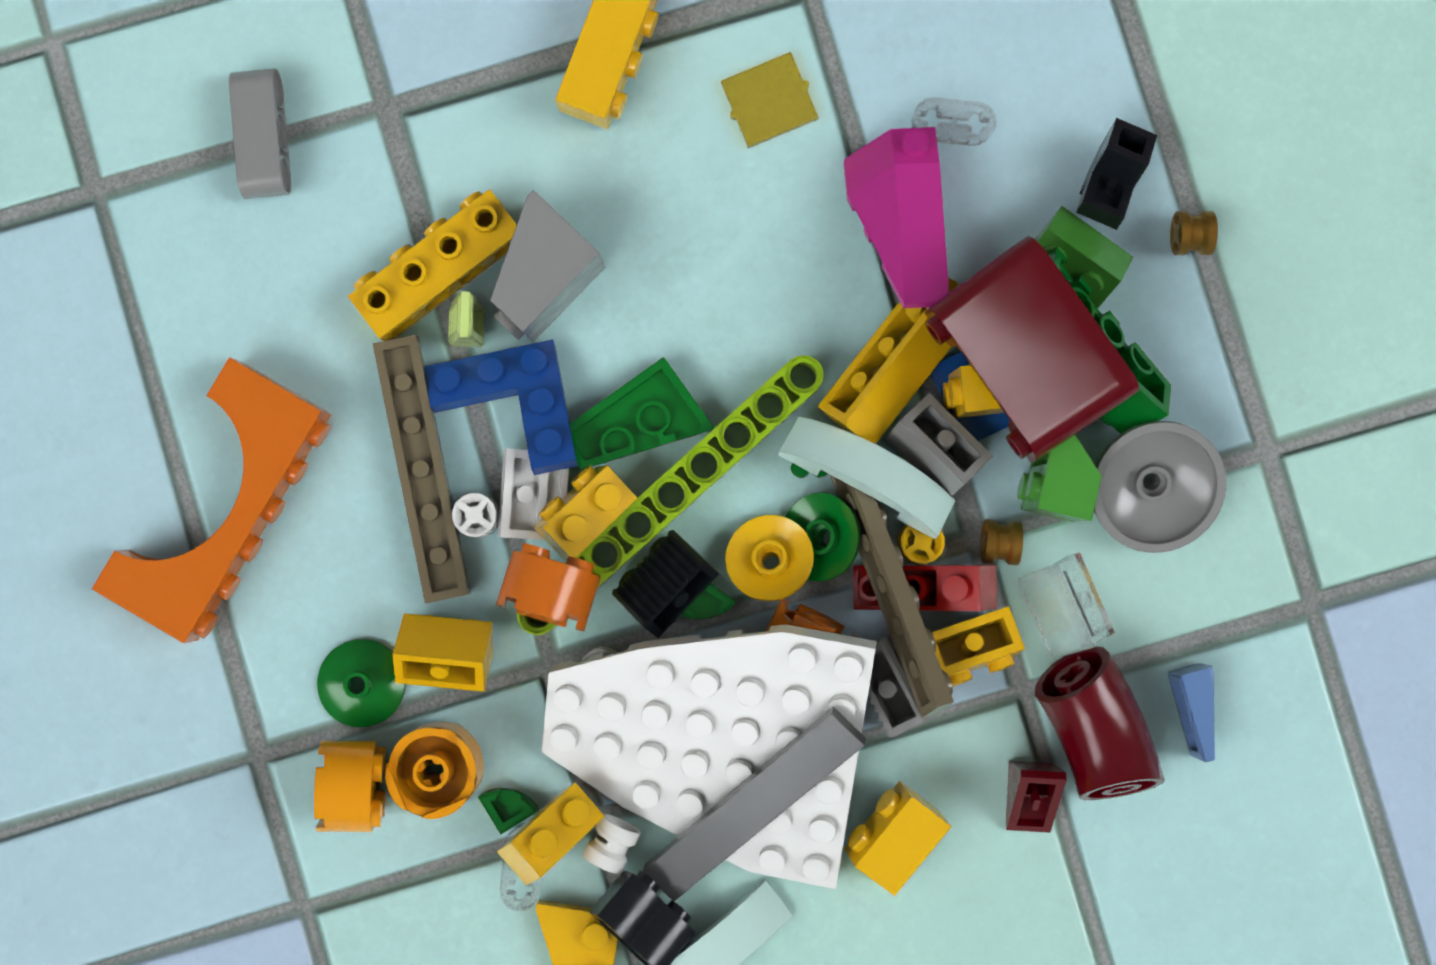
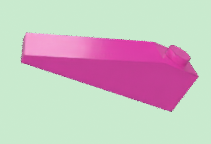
[843,127,949,308]

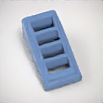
[1167,663,1215,762]

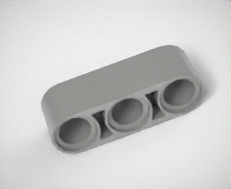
[229,68,291,199]

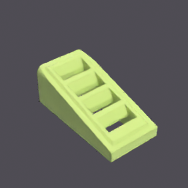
[448,291,485,348]

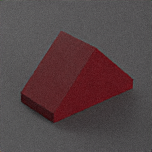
[1006,761,1067,833]

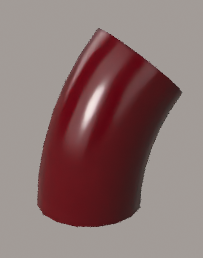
[1035,646,1165,800]

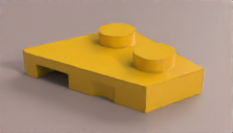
[536,900,618,965]

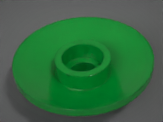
[785,493,861,582]
[317,639,406,727]

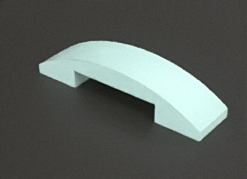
[778,416,955,540]
[670,879,793,965]

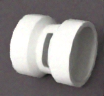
[582,813,641,874]

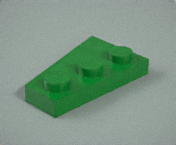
[570,357,714,470]

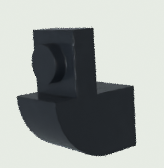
[1076,118,1158,230]

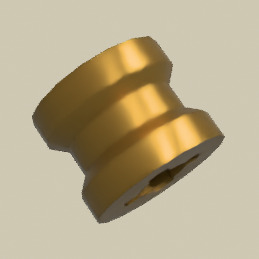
[1170,211,1218,255]
[980,519,1023,565]

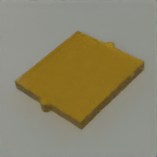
[721,52,819,149]

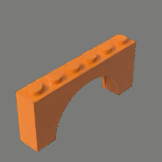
[92,357,332,643]

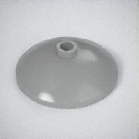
[1094,421,1226,553]

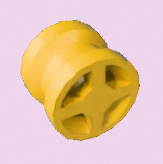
[897,524,945,564]

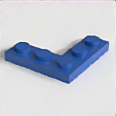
[424,339,578,475]

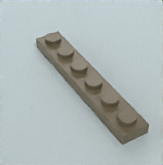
[372,335,471,604]
[830,475,954,718]

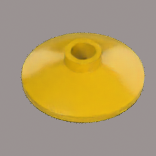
[725,515,814,601]

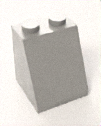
[490,190,606,343]

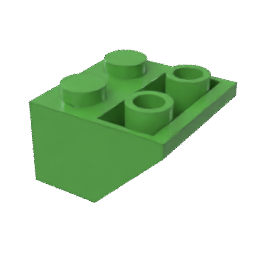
[1035,205,1133,308]
[1017,434,1102,522]

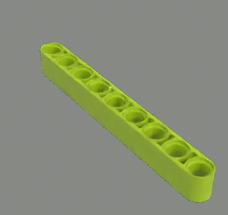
[517,355,824,635]

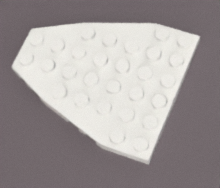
[542,624,877,889]

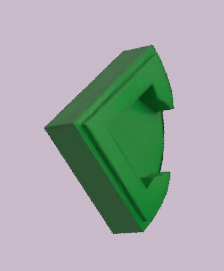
[681,583,736,620]
[478,788,540,835]

